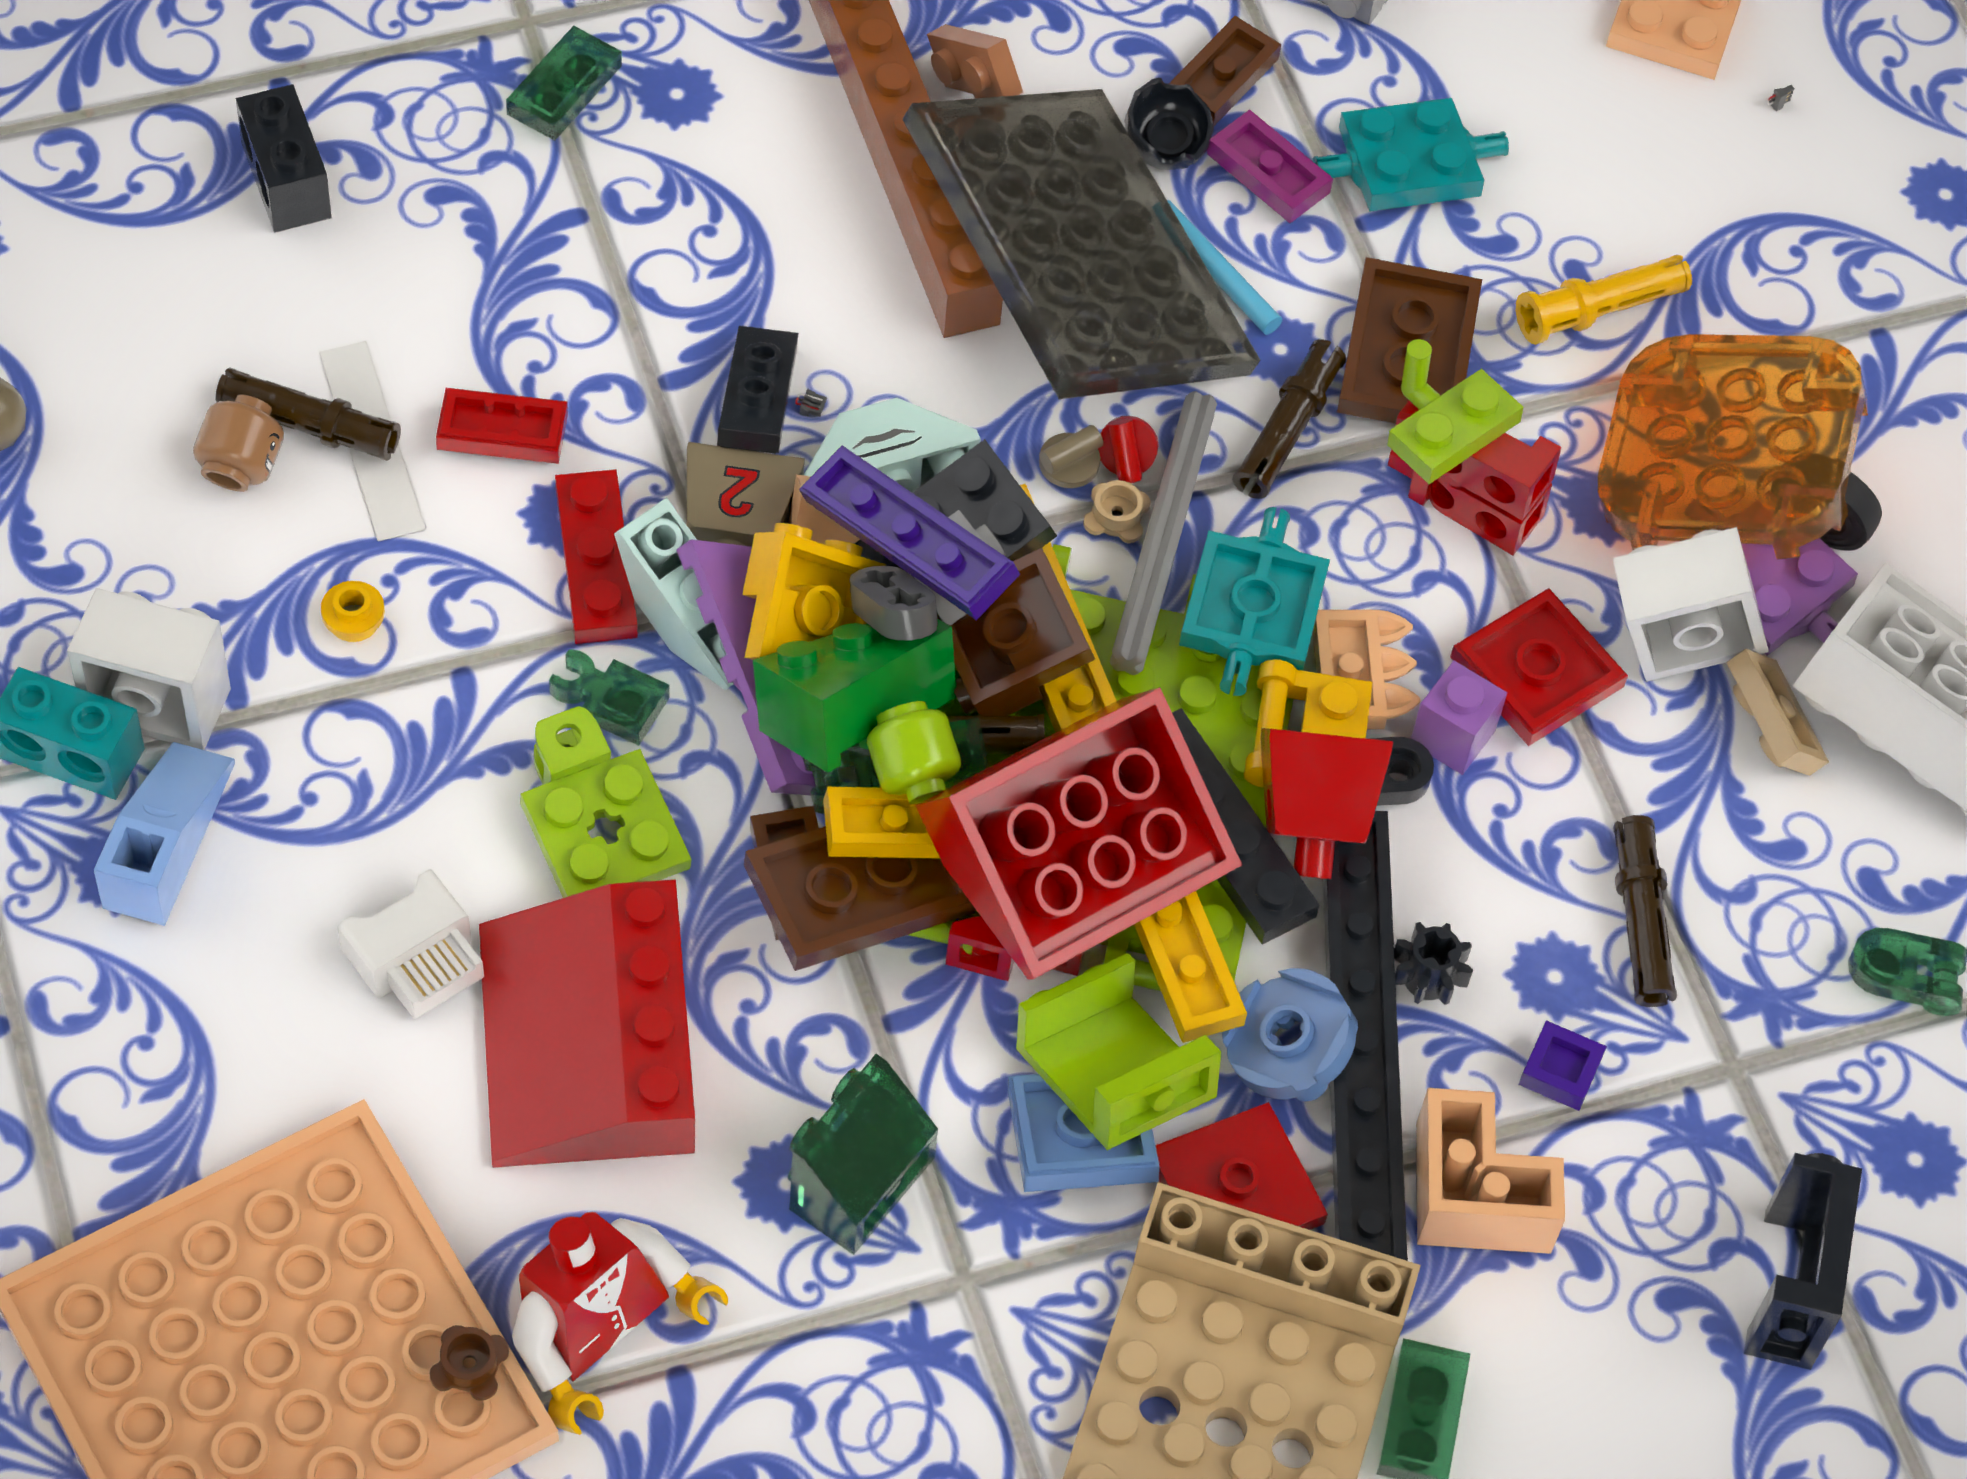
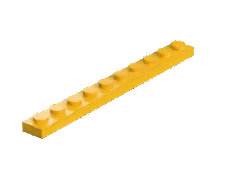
[1020,483,1247,1043]

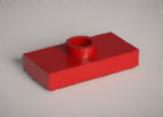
[436,387,568,464]

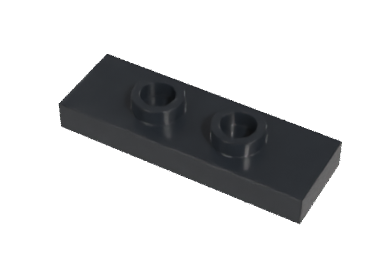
[717,326,799,454]

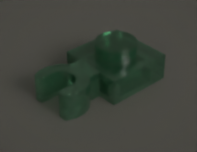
[549,649,670,746]

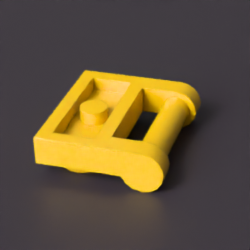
[1244,660,1373,788]

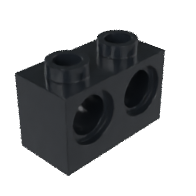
[235,84,332,233]

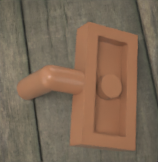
[927,24,1023,151]

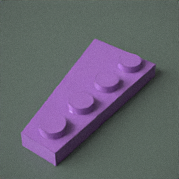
[676,539,836,796]

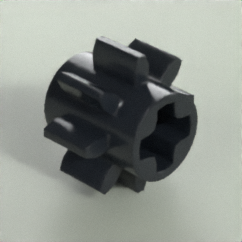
[1394,922,1474,1005]

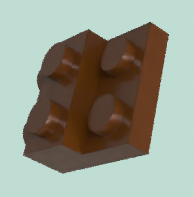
[937,548,1095,716]

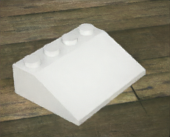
[1793,562,1967,816]

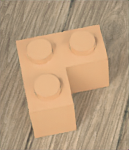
[1416,1088,1565,1254]

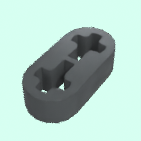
[849,566,938,640]

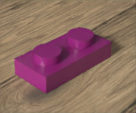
[1207,109,1333,223]

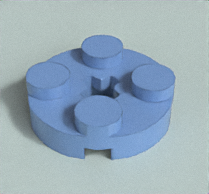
[1222,968,1358,1102]

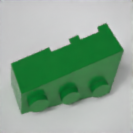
[753,619,956,773]

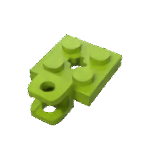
[520,706,692,898]

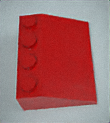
[915,687,1242,980]
[479,879,695,1168]

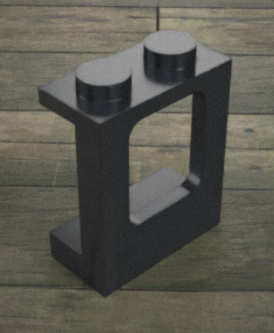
[1744,1153,1862,1370]

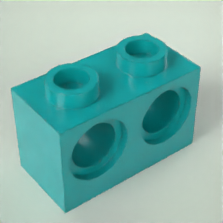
[0,667,145,800]

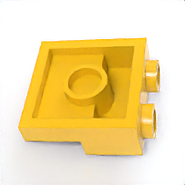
[742,523,886,660]

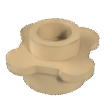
[1083,480,1151,543]

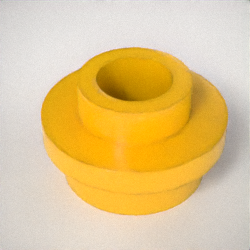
[321,581,385,642]

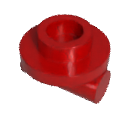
[1098,416,1159,483]

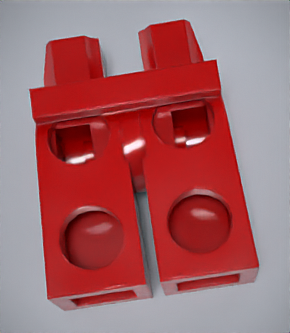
[1388,401,1562,556]

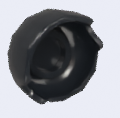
[1124,78,1214,170]

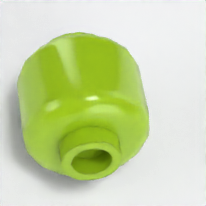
[867,701,961,804]

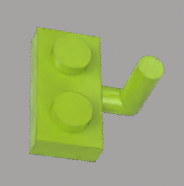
[1387,339,1524,484]

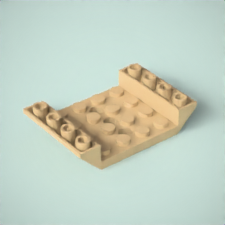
[1063,1182,1421,1479]

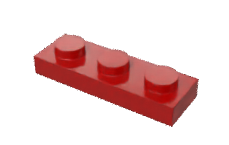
[555,469,638,644]

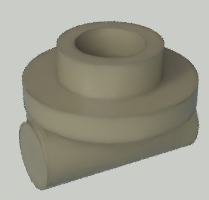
[1039,425,1103,488]

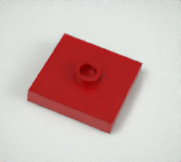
[1450,588,1628,746]
[1155,1102,1328,1230]

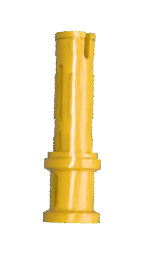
[1515,254,1692,345]

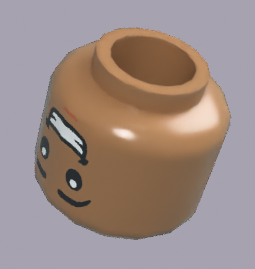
[193,395,284,492]

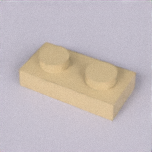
[1726,649,1829,776]

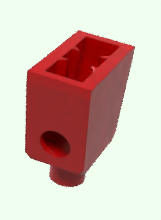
[1260,728,1393,879]

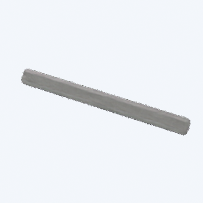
[1110,391,1217,675]

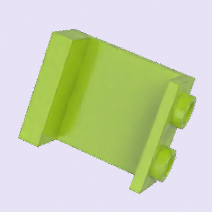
[1016,953,1221,1150]

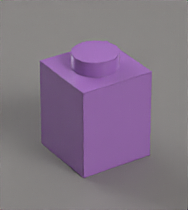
[1411,660,1507,775]

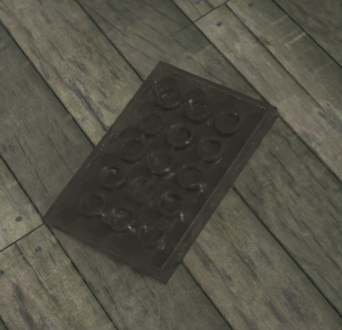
[902,89,1261,400]

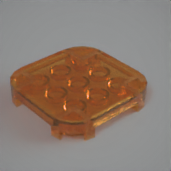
[1598,334,1868,560]

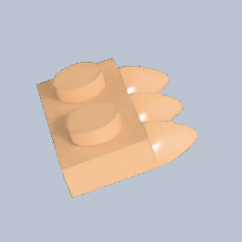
[1313,610,1421,729]

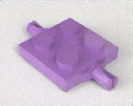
[1685,493,1858,656]

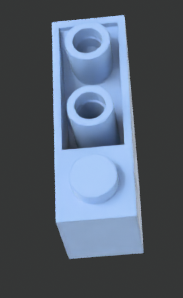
[94,742,235,926]

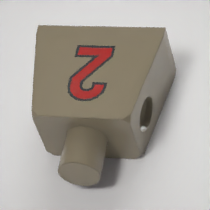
[687,442,805,547]

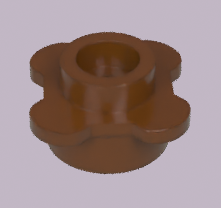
[429,1325,509,1401]

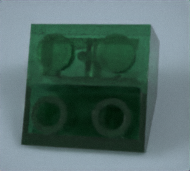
[788,1054,938,1255]

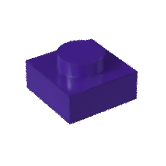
[1518,1020,1607,1111]

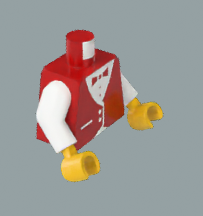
[512,1212,728,1435]

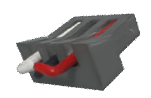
[1767,85,1795,111]
[795,388,827,417]

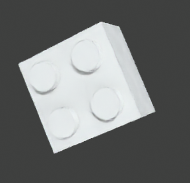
[1613,527,1769,682]
[67,588,231,750]

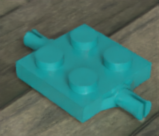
[1312,98,1509,212]
[1179,507,1330,696]

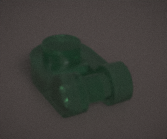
[1848,927,1967,1016]

